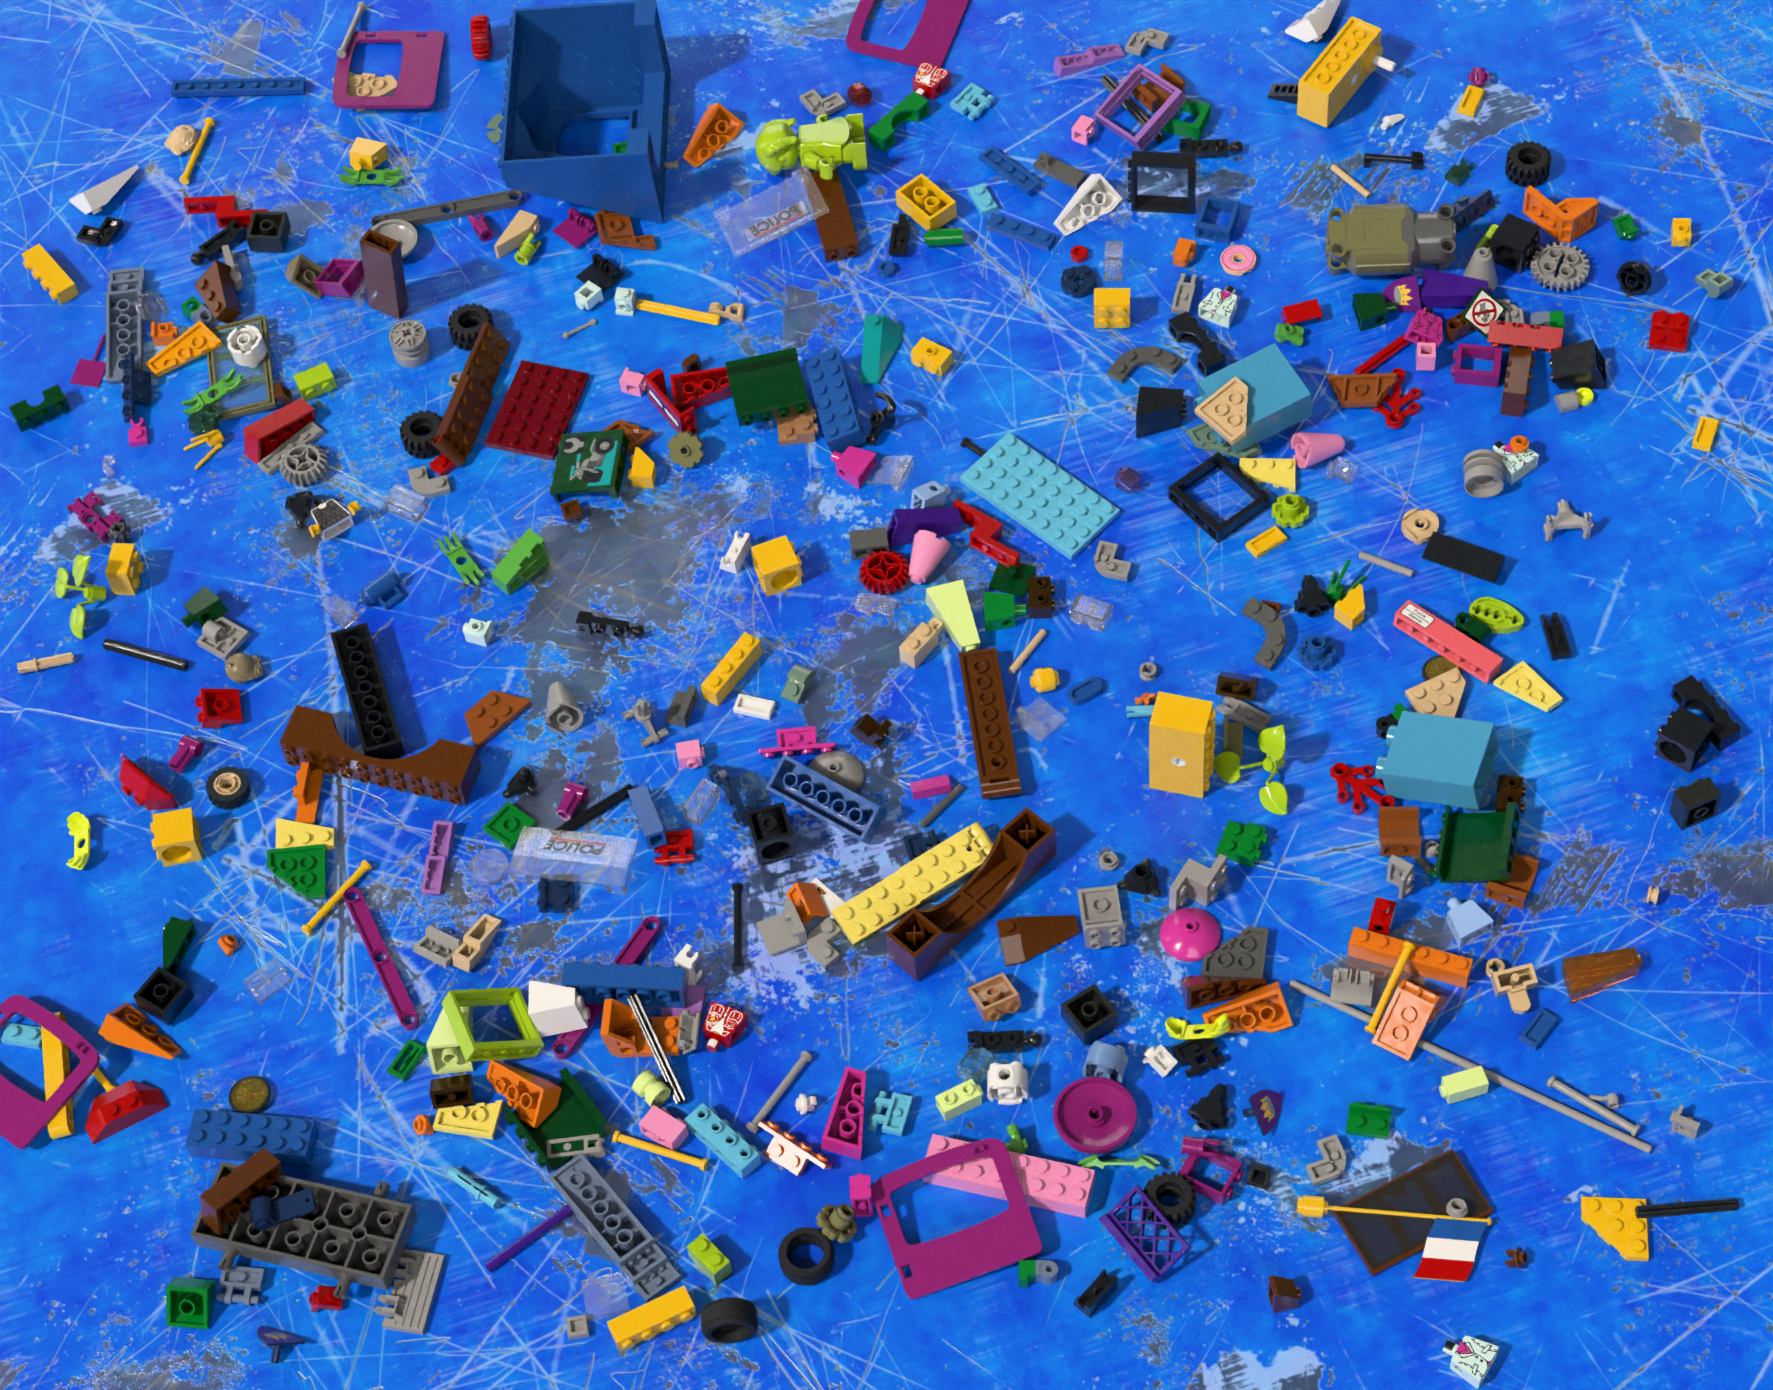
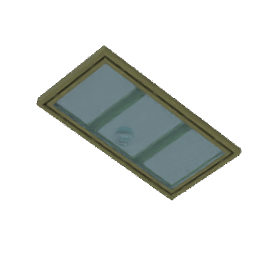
[207,315,277,422]

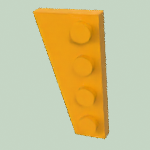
[145,321,223,378]

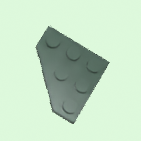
[1187,423,1262,458]

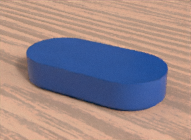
[1068,677,1103,706]

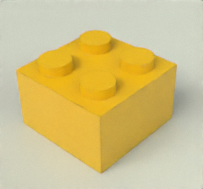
[1094,288,1130,328]
[105,543,144,595]

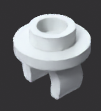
[795,1094,817,1115]

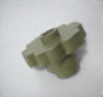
[668,430,705,468]
[816,1204,857,1244]

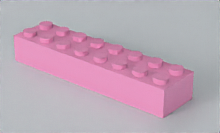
[922,1134,1095,1218]

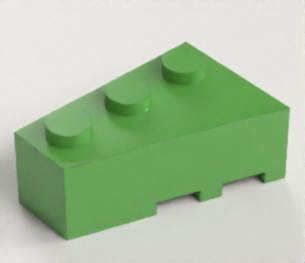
[491,528,549,595]

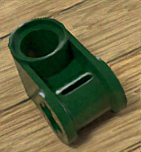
[1453,612,1492,644]

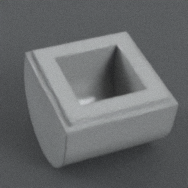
[1554,391,1579,414]

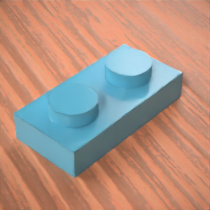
[967,183,998,217]
[1,1023,42,1049]

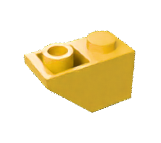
[628,447,656,488]
[1334,584,1365,631]

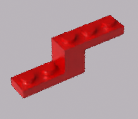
[183,195,268,228]
[953,499,1020,569]

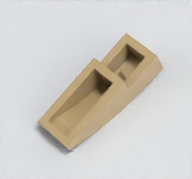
[452,913,501,973]

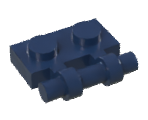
[902,830,940,862]
[537,874,574,913]

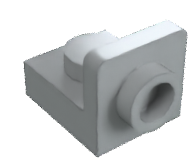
[1669,1104,1700,1140]

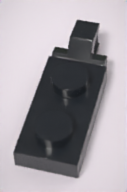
[889,214,911,257]

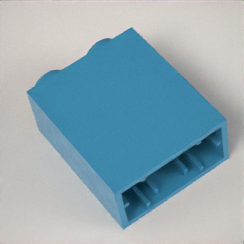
[1193,343,1313,454]
[1375,711,1499,810]

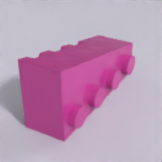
[821,1066,866,1160]

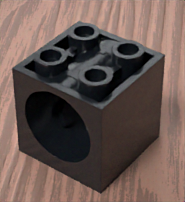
[1490,213,1541,274]
[1655,706,1715,773]
[746,802,796,865]

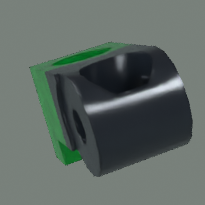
[1376,702,1408,739]

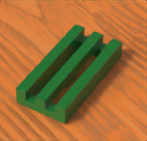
[387,1039,427,1082]

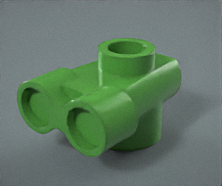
[1274,323,1304,347]
[1005,1124,1029,1155]

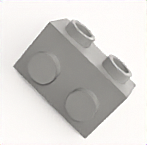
[1386,854,1415,900]
[413,925,461,968]

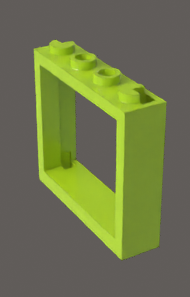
[442,987,544,1062]

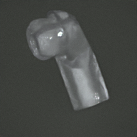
[101,454,116,478]

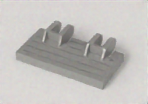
[375,1249,445,1335]

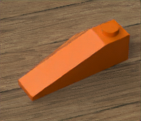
[683,102,744,168]
[1202,981,1293,1033]
[98,1002,182,1060]
[486,1060,562,1128]

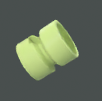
[632,1070,671,1107]

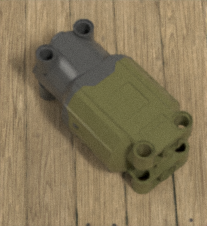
[1326,203,1456,276]

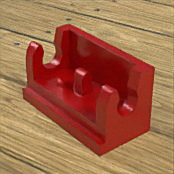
[1281,298,1323,325]

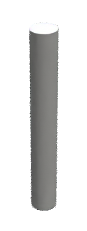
[1358,551,1414,577]

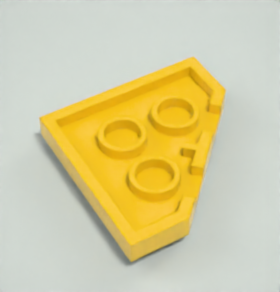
[1580,1197,1649,1261]

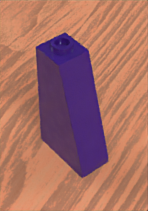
[1421,269,1492,308]
[887,507,963,547]

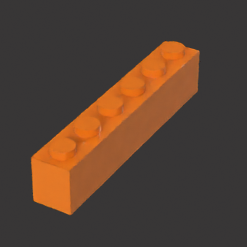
[1348,927,1473,988]

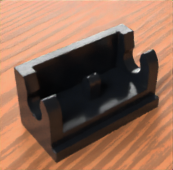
[1074,1269,1118,1318]

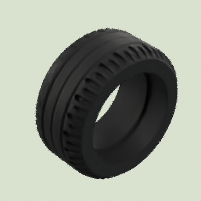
[778,1227,835,1286]
[701,1297,758,1344]

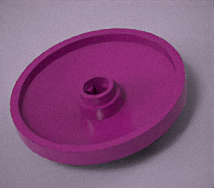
[1053,1077,1137,1154]

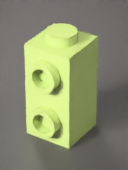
[1439,1066,1489,1104]
[935,1078,984,1122]

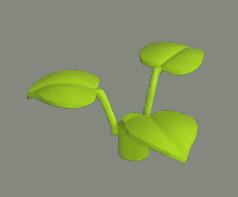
[55,555,106,639]
[1213,725,1288,815]

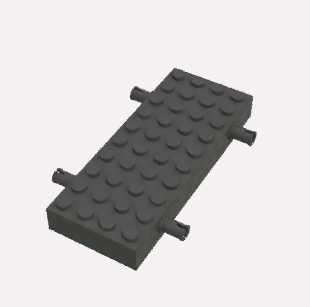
[190,1162,417,1299]

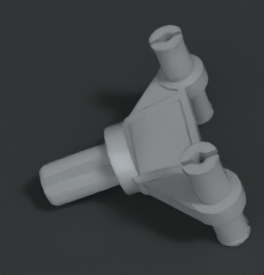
[1543,499,1593,542]
[622,699,669,748]

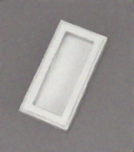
[733,694,776,720]

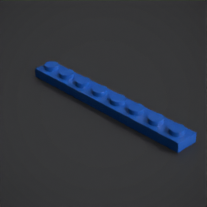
[171,77,306,97]

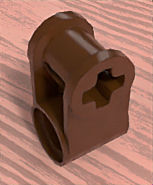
[1444,310,1476,342]

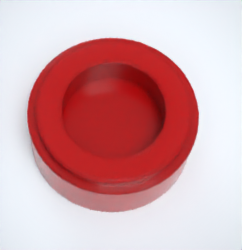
[1070,245,1088,263]

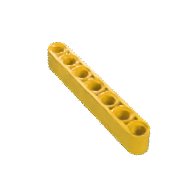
[41,1011,74,1140]

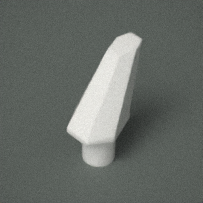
[1380,114,1405,130]

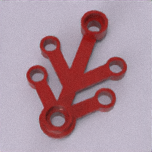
[1371,368,1421,429]
[1330,763,1395,815]

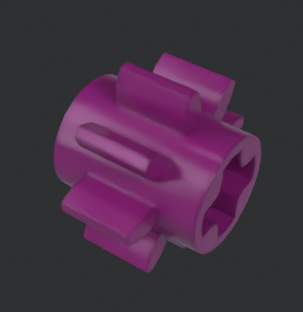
[1468,68,1490,86]

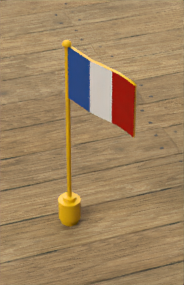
[1297,1195,1492,1282]

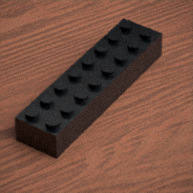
[330,622,405,759]

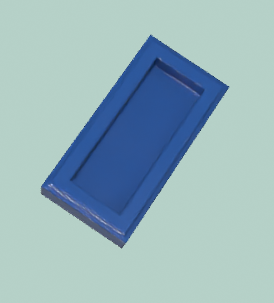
[1518,1008,1559,1051]

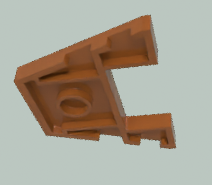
[594,210,656,251]

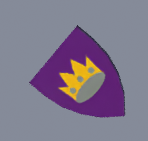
[1381,275,1422,312]
[1243,1089,1282,1136]
[257,1326,305,1364]

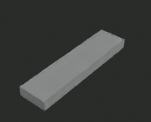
[257,421,324,477]

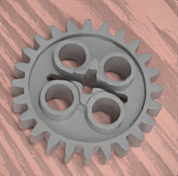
[1530,242,1590,292]

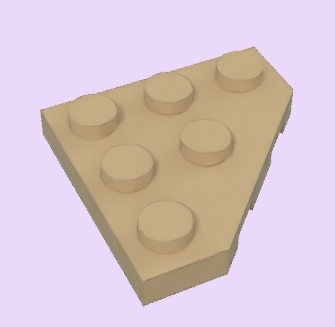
[332,71,397,113]
[1194,376,1248,446]
[1405,667,1466,718]

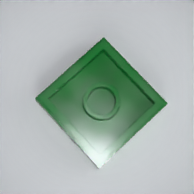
[482,801,538,851]

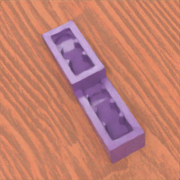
[1053,43,1125,79]
[421,820,456,895]

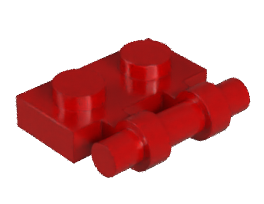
[654,830,694,866]

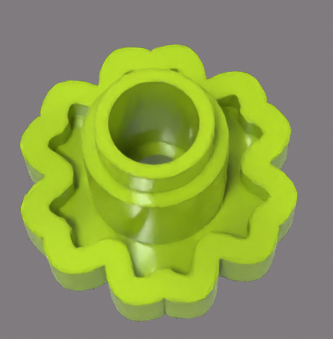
[1271,494,1309,528]

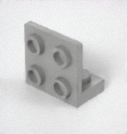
[756,899,807,956]

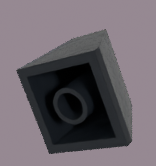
[1549,339,1608,390]
[1136,386,1187,438]

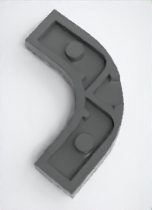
[1107,347,1182,384]
[1241,597,1286,671]

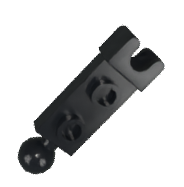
[1179,138,1243,158]
[191,219,247,266]
[576,611,645,638]
[967,1030,1042,1057]

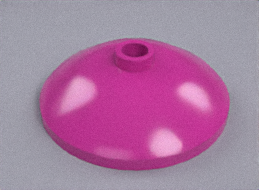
[1160,908,1220,962]

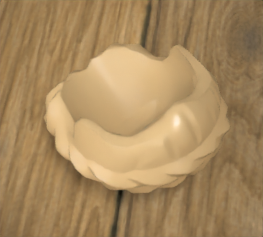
[164,125,198,156]

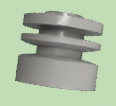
[389,320,431,368]
[1463,449,1504,498]

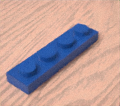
[979,146,1041,196]
[985,213,1056,251]

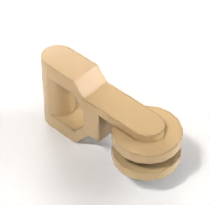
[708,302,745,322]

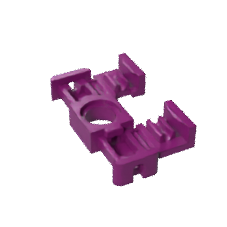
[67,491,126,542]

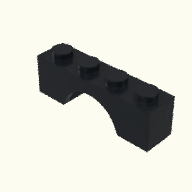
[1169,311,1226,377]
[1671,675,1741,751]

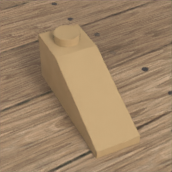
[494,210,540,258]

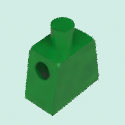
[984,592,1027,632]

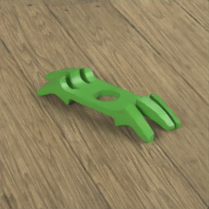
[339,166,405,187]
[182,368,243,415]
[437,532,485,586]
[1078,1154,1160,1170]

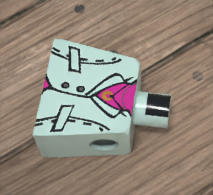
[1198,286,1238,328]
[1493,441,1539,485]
[1442,1336,1499,1389]

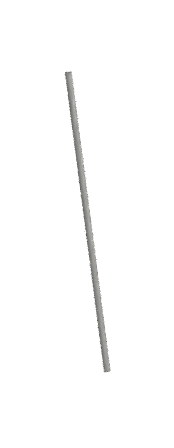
[1289,979,1652,1154]

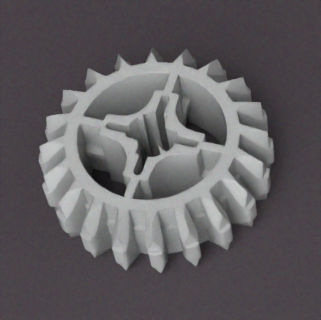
[279,442,329,487]

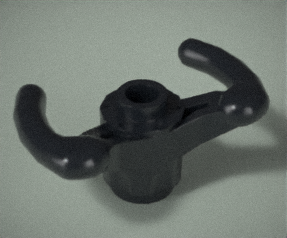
[865,391,896,445]

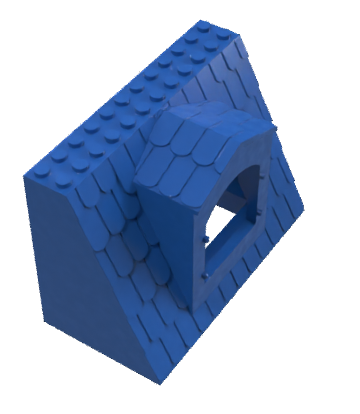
[498,0,671,224]

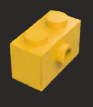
[911,337,953,377]

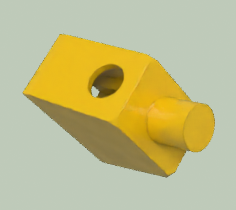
[349,137,388,171]

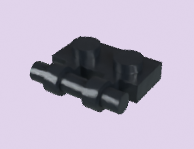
[1172,1038,1225,1078]

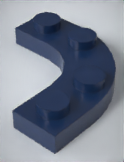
[707,764,748,827]

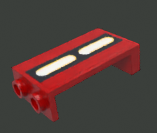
[644,368,698,435]

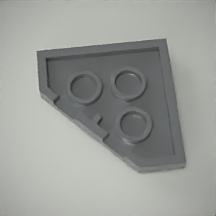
[1201,926,1269,978]

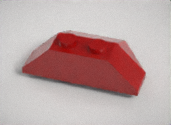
[119,754,178,811]
[85,1080,168,1145]

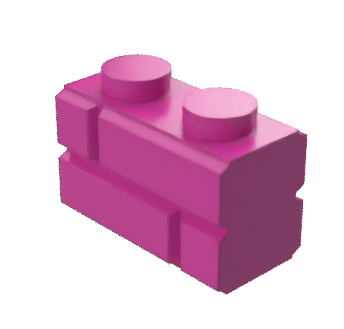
[849,1174,874,1217]

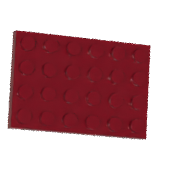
[485,360,590,461]

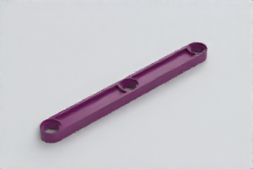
[343,887,419,1031]
[553,916,661,1060]

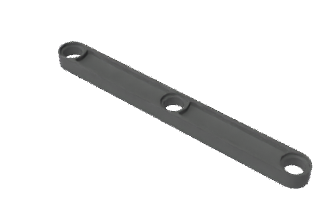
[371,189,524,228]

